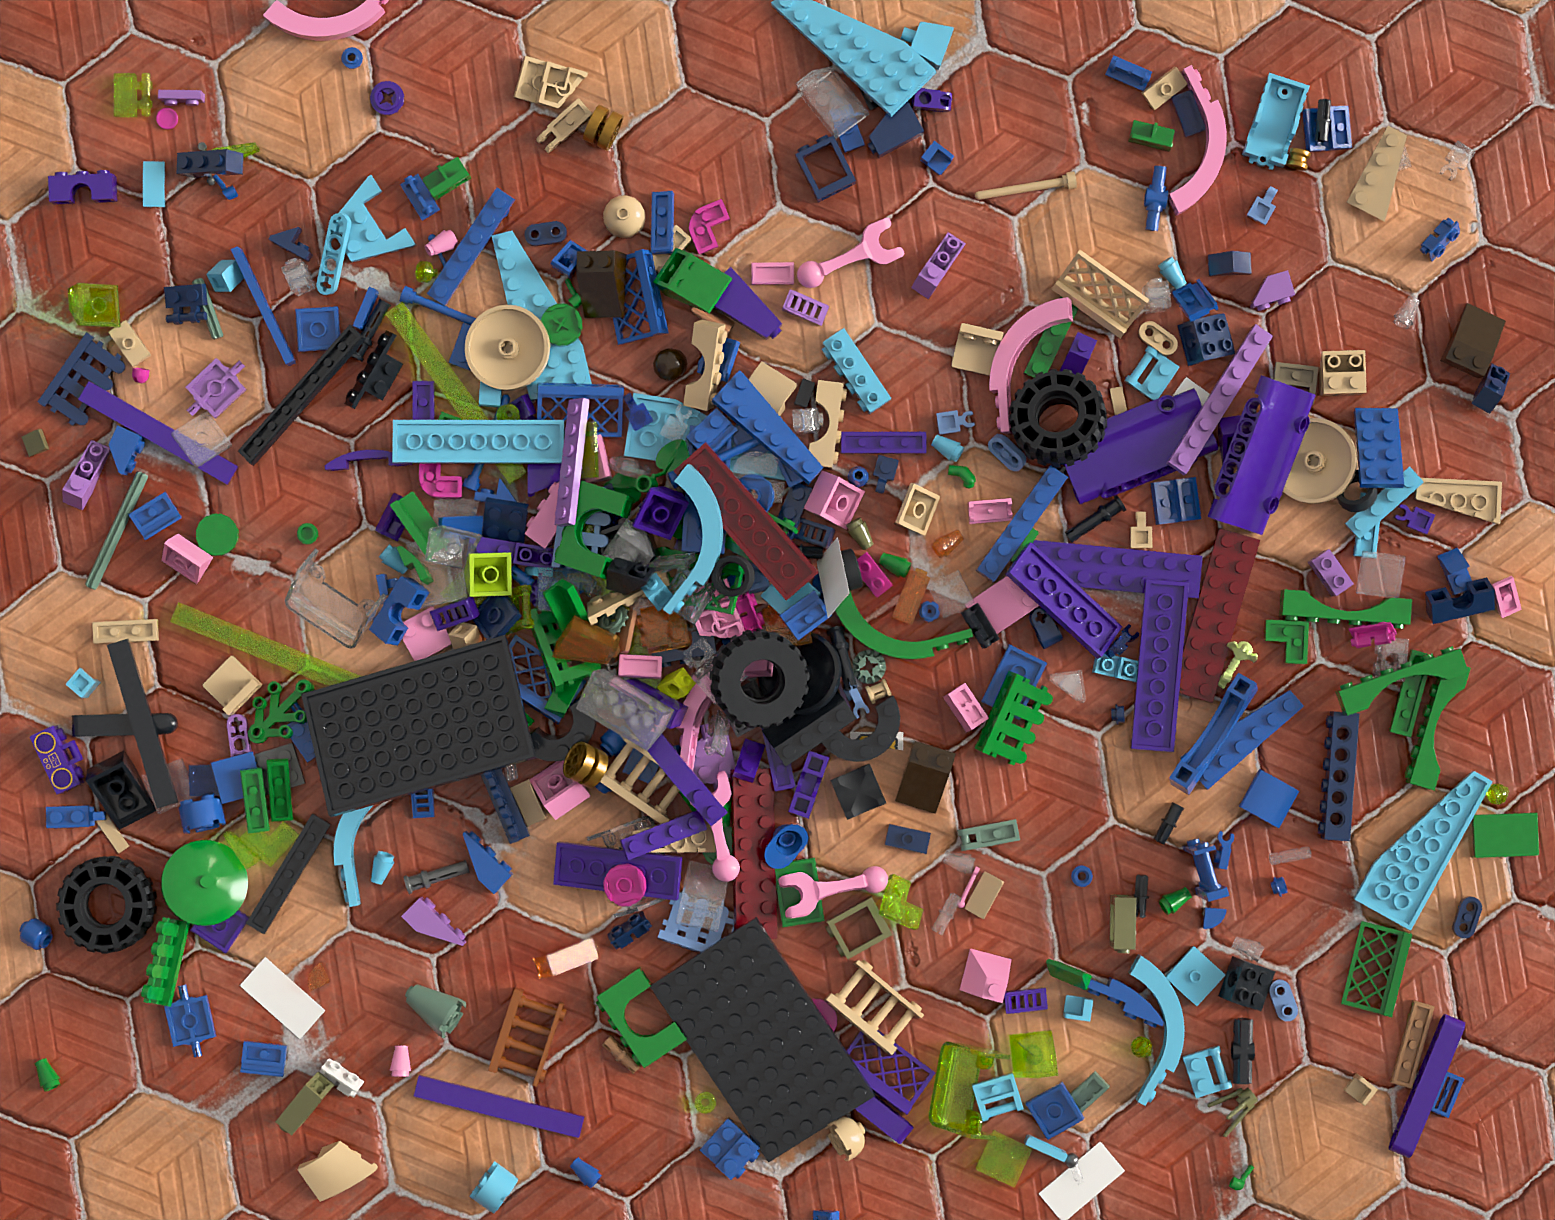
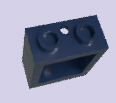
[795,135,856,203]

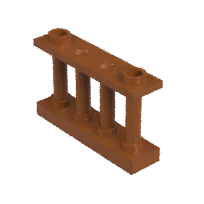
[488,987,567,1087]

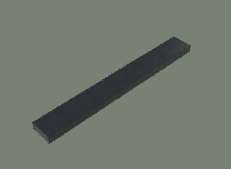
[238,324,366,466]
[107,639,179,809]

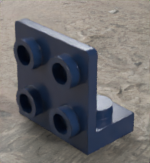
[1177,313,1235,366]

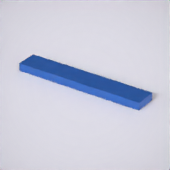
[231,246,296,366]

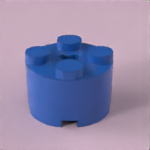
[178,794,226,834]

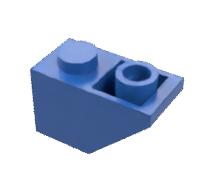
[108,425,145,476]

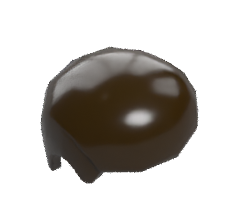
[653,348,688,381]

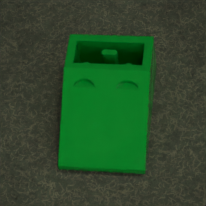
[653,248,732,313]

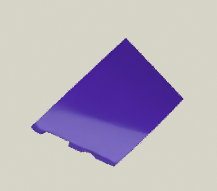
[528,464,561,497]

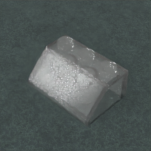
[795,66,870,139]

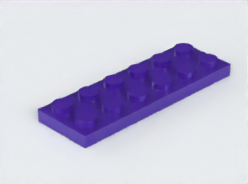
[1006,542,1122,659]
[553,841,682,901]

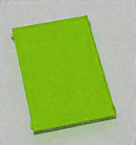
[580,421,599,479]

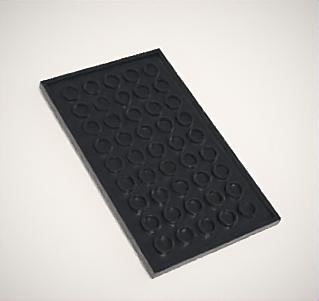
[301,635,536,817]
[650,917,875,1163]

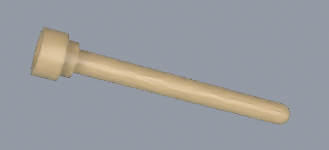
[975,171,1077,200]

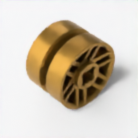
[583,104,624,151]
[563,742,608,788]

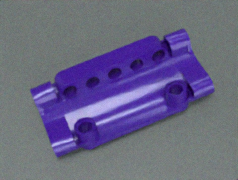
[1208,375,1316,535]
[1064,388,1218,504]

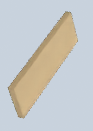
[1109,386,1127,415]
[96,813,129,853]

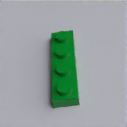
[1023,297,1078,379]
[1389,650,1428,737]

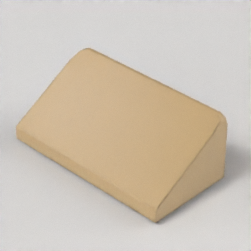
[510,779,547,826]
[964,871,1004,919]

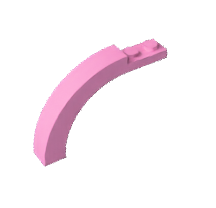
[263,0,389,41]
[1168,65,1226,216]
[989,297,1073,435]
[676,659,774,771]

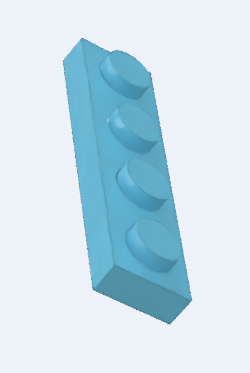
[1345,466,1424,539]

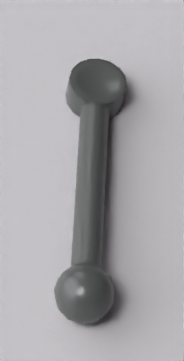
[198,142,215,185]

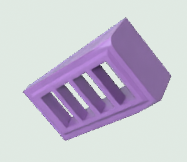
[782,289,829,326]

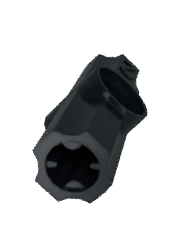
[1231,1018,1255,1084]

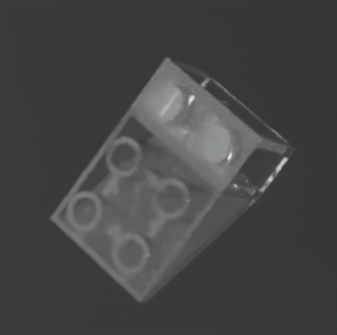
[676,861,728,932]

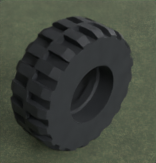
[1009,369,1107,468]
[709,629,809,729]
[56,856,157,954]

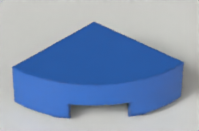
[1203,907,1227,929]

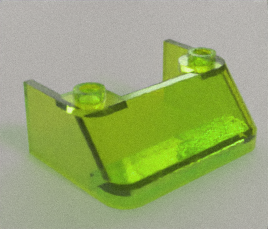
[929,1042,1010,1140]

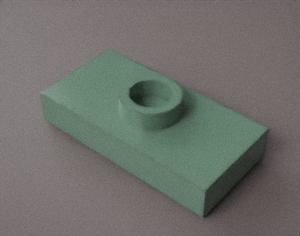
[1070,1071,1110,1113]

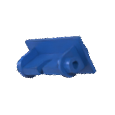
[1105,55,1152,91]
[400,174,440,221]
[1420,218,1460,262]

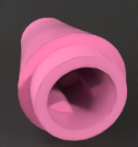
[425,230,458,256]
[390,1046,411,1077]

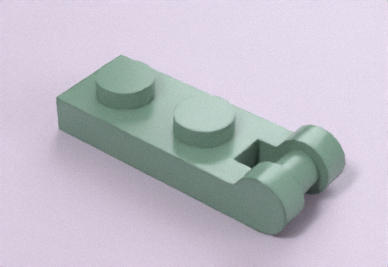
[957,819,1020,851]

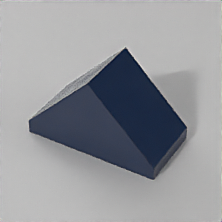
[1208,251,1252,276]

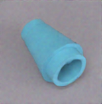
[1158,257,1187,290]
[931,434,964,462]
[379,544,408,575]
[371,851,394,884]

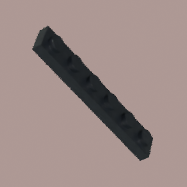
[246,813,332,934]

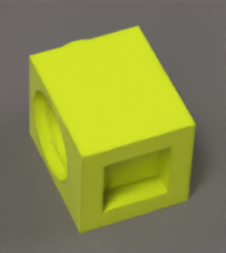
[657,667,696,700]

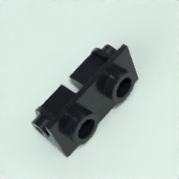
[961,603,1000,649]

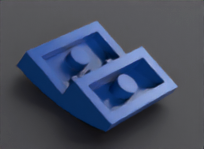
[1302,106,1352,152]
[1150,477,1201,525]
[1239,769,1299,828]

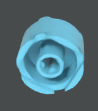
[469,1161,518,1214]

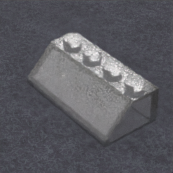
[576,668,674,751]

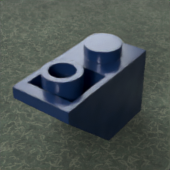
[1471,363,1510,414]

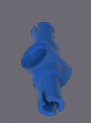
[1144,166,1168,231]

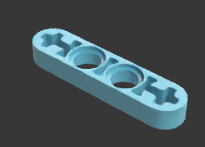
[316,213,351,295]

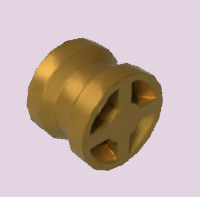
[1286,148,1311,171]

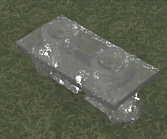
[704,710,730,757]

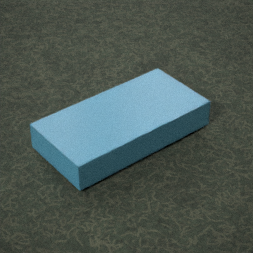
[1024,1134,1068,1162]

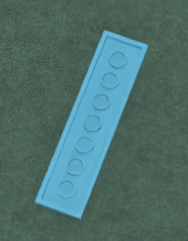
[392,420,565,464]

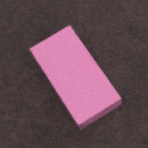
[751,262,794,285]
[618,654,662,679]

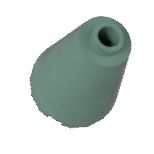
[405,984,466,1038]

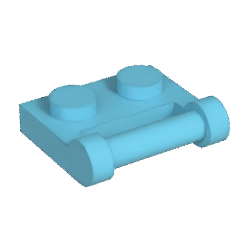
[1124,346,1180,401]
[1182,1046,1232,1098]
[972,1073,1024,1122]

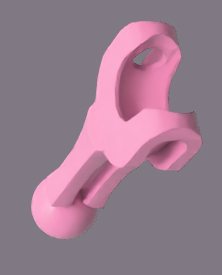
[797,218,905,288]
[689,771,740,882]
[778,866,888,919]

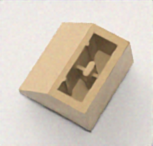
[1319,350,1367,396]

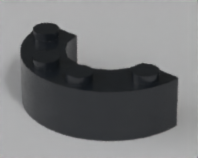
[530,690,598,761]
[822,695,900,762]

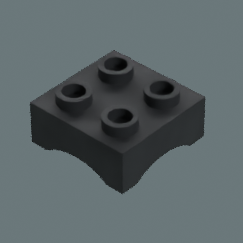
[830,764,886,820]

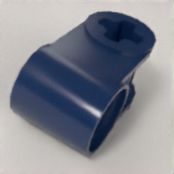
[1029,608,1063,650]

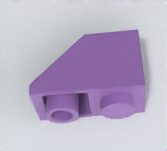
[1250,270,1295,311]

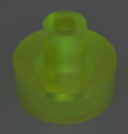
[415,261,438,283]

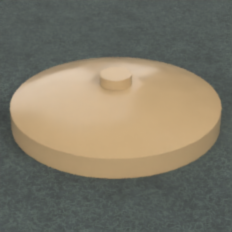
[465,305,550,391]
[1283,418,1357,504]

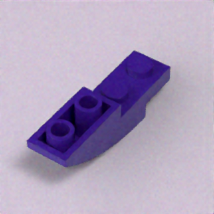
[470,536,555,570]

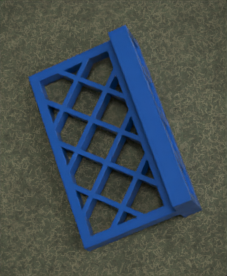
[613,249,669,345]
[537,382,624,437]
[509,635,587,725]

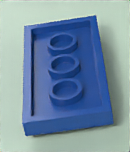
[1354,408,1404,488]

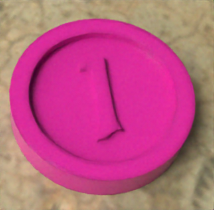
[156,108,178,130]

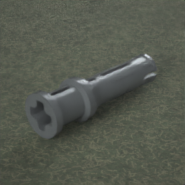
[404,860,470,894]

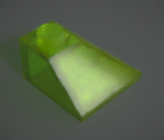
[68,283,121,328]
[1009,1030,1058,1078]

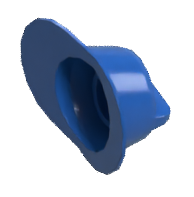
[764,824,808,869]

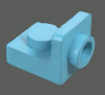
[640,573,673,611]

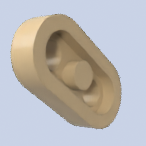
[1138,321,1178,356]

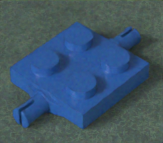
[285,702,316,763]
[164,984,216,1057]

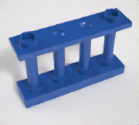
[1182,838,1230,902]

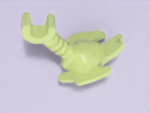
[1218,641,1258,689]

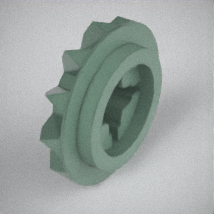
[598,605,629,636]
[852,650,886,684]

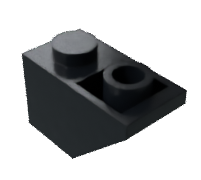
[606,557,655,595]

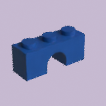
[369,576,430,645]

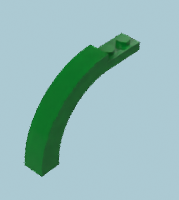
[835,591,973,659]

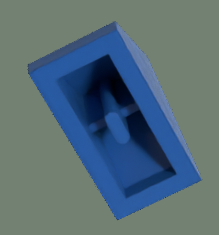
[550,240,587,279]

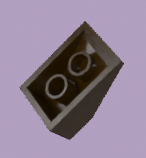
[576,250,627,318]
[1440,303,1506,379]
[895,740,956,814]

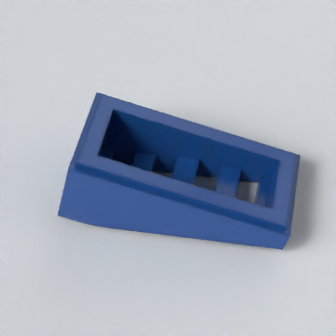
[411,788,435,818]

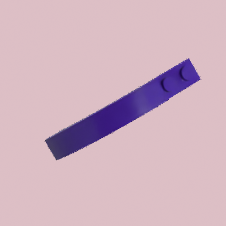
[622,708,728,826]

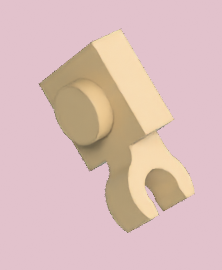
[1130,512,1152,548]

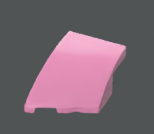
[687,578,745,638]

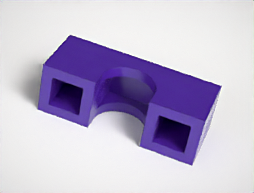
[48,170,117,205]
[616,678,688,729]
[788,751,829,819]

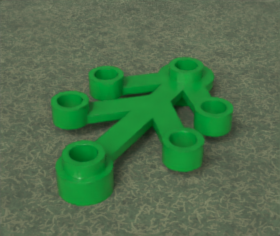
[248,679,314,744]

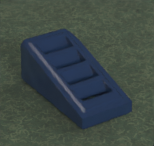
[793,518,836,549]

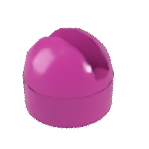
[132,368,150,384]

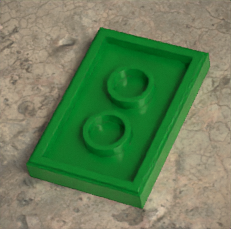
[1472,812,1539,858]
[775,857,825,927]

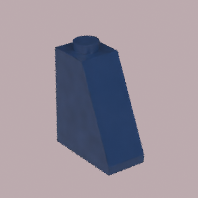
[867,101,924,159]

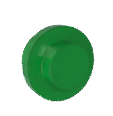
[297,523,318,544]

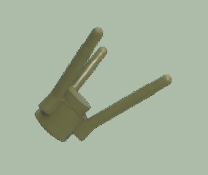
[1207,1087,1258,1137]

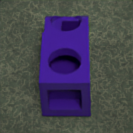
[911,88,952,112]

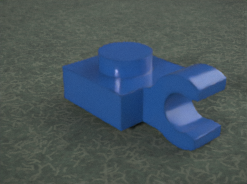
[1213,831,1234,870]

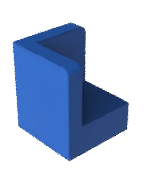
[920,141,954,175]

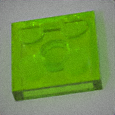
[975,1130,1032,1188]

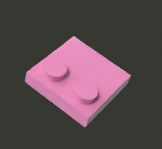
[402,606,452,661]

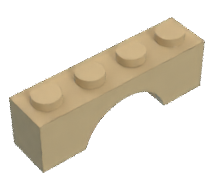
[683,320,727,411]
[809,380,847,469]

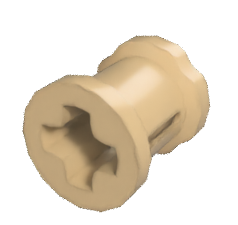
[865,679,892,704]

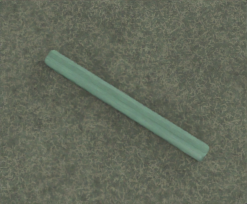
[85,471,148,590]

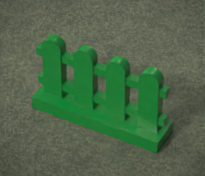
[527,608,601,694]
[974,671,1053,766]
[141,917,190,1007]

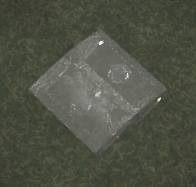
[668,565,716,624]

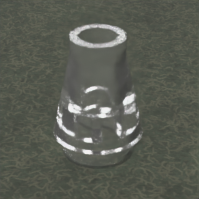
[1393,296,1420,329]
[943,851,976,874]
[1231,936,1265,962]

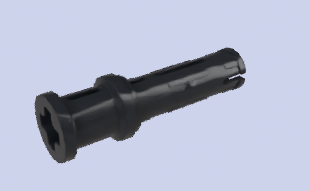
[351,299,391,362]
[1065,495,1126,543]
[826,626,858,691]

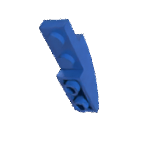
[1087,977,1164,1028]

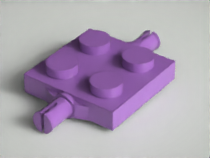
[186,358,247,418]
[693,724,736,791]

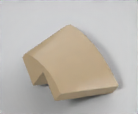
[514,56,588,108]
[727,361,797,420]
[297,1141,378,1202]

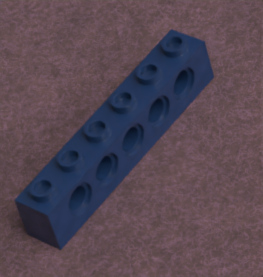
[1318,711,1360,841]

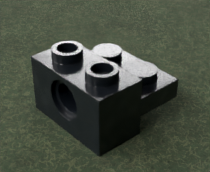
[1218,956,1276,1011]

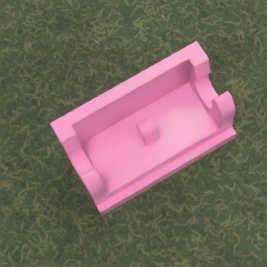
[967,498,1013,524]
[943,683,989,732]

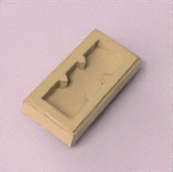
[1141,67,1188,110]
[108,320,151,367]

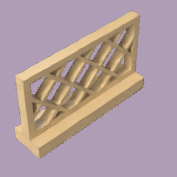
[1052,250,1150,339]

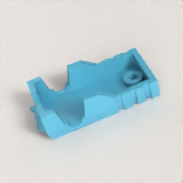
[1242,73,1310,170]

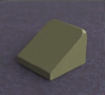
[22,429,49,457]

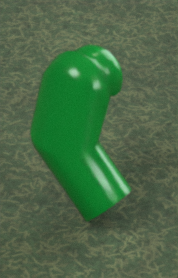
[948,465,976,489]

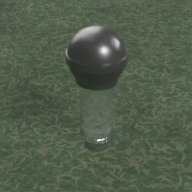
[1064,1153,1084,1185]

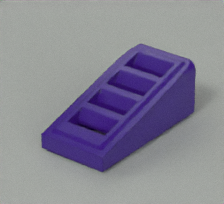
[430,596,479,631]
[1004,987,1048,1014]

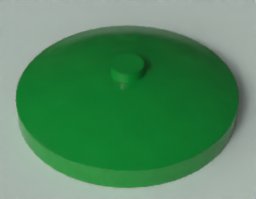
[161,840,248,926]

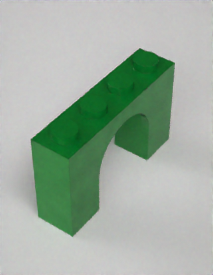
[554,481,635,579]
[596,967,687,1068]

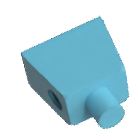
[901,22,954,70]

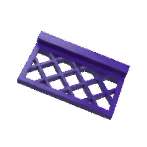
[846,1030,935,1115]

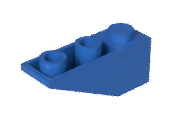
[463,831,513,894]

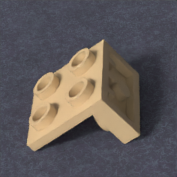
[951,323,1004,376]
[203,656,263,715]

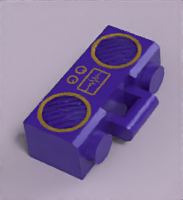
[30,725,85,794]

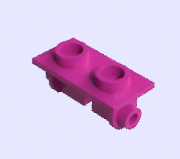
[857,552,893,598]
[736,591,765,632]
[1349,622,1397,648]

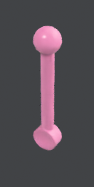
[957,866,980,908]

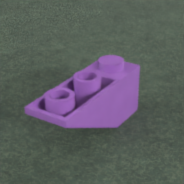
[911,232,966,299]
[62,440,110,510]
[401,897,467,946]

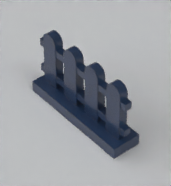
[37,332,125,426]
[480,768,530,844]

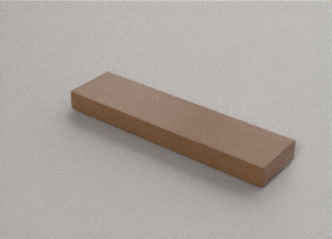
[1390,1000,1435,1089]

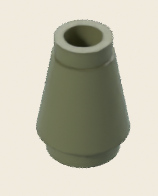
[846,517,874,550]

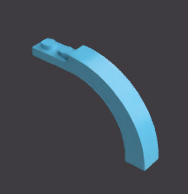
[663,464,723,615]
[334,805,374,907]
[1128,954,1185,1106]

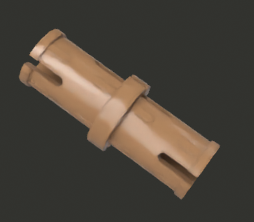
[602,1035,641,1074]

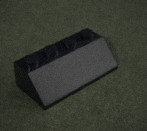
[762,690,857,766]

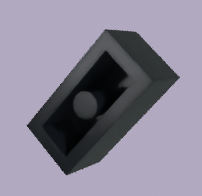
[794,378,815,409]

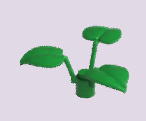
[604,439,689,540]

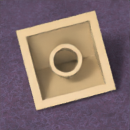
[894,483,940,536]

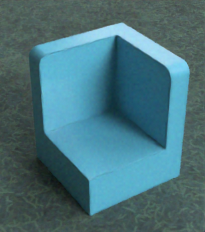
[206,260,244,292]
[66,668,101,698]
[1063,995,1093,1022]

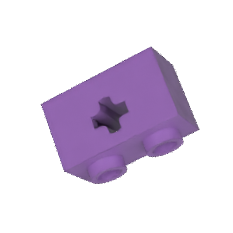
[1308,549,1354,597]

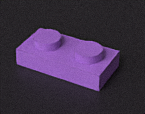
[158,90,205,106]

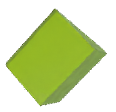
[463,552,512,597]

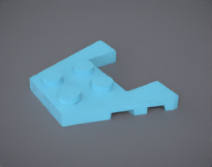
[328,175,416,262]

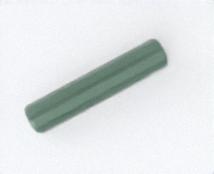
[192,278,223,339]

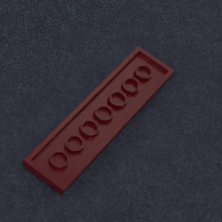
[674,442,819,601]
[1179,528,1260,703]
[730,768,777,939]

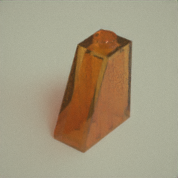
[891,568,930,625]
[552,615,621,665]
[533,938,599,978]

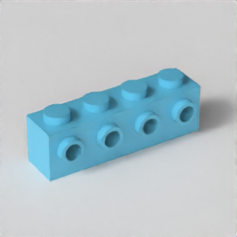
[821,328,891,414]

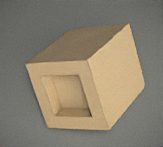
[448,622,483,650]
[1343,1073,1378,1106]

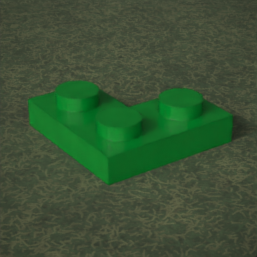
[1264,620,1309,664]

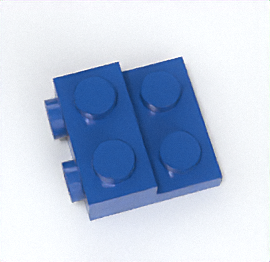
[700,1118,760,1180]

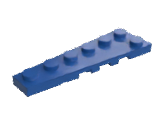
[711,370,823,485]
[1179,690,1304,790]

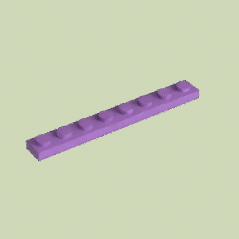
[1166,324,1273,475]

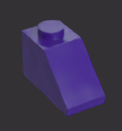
[1059,332,1097,375]

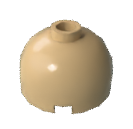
[603,195,646,239]
[825,1117,865,1161]

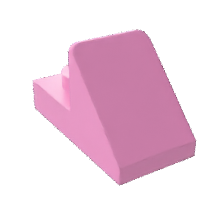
[1492,576,1522,618]

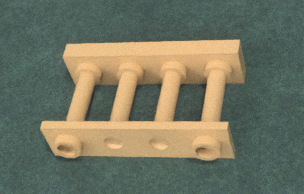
[600,733,680,824]
[824,960,924,1055]

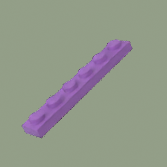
[554,398,589,527]

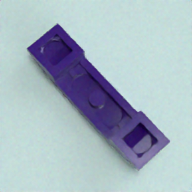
[325,450,413,471]

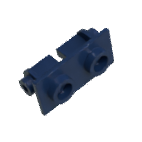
[607,911,652,950]

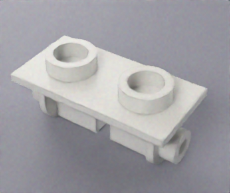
[319,1058,364,1098]

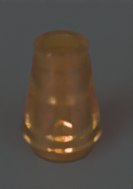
[931,530,964,558]

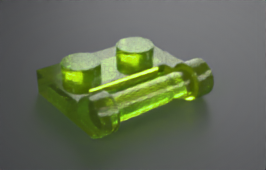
[505,585,534,636]

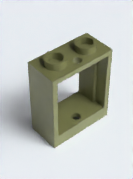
[1109,894,1136,953]
[825,896,892,959]
[275,1071,335,1136]

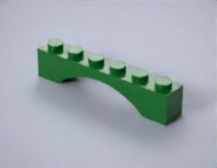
[1279,589,1412,629]
[1335,646,1469,716]
[1404,667,1471,791]

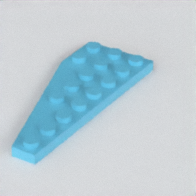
[771,0,936,117]
[492,231,592,401]
[624,393,786,481]
[1353,771,1493,931]

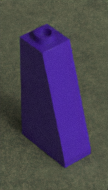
[713,267,782,340]

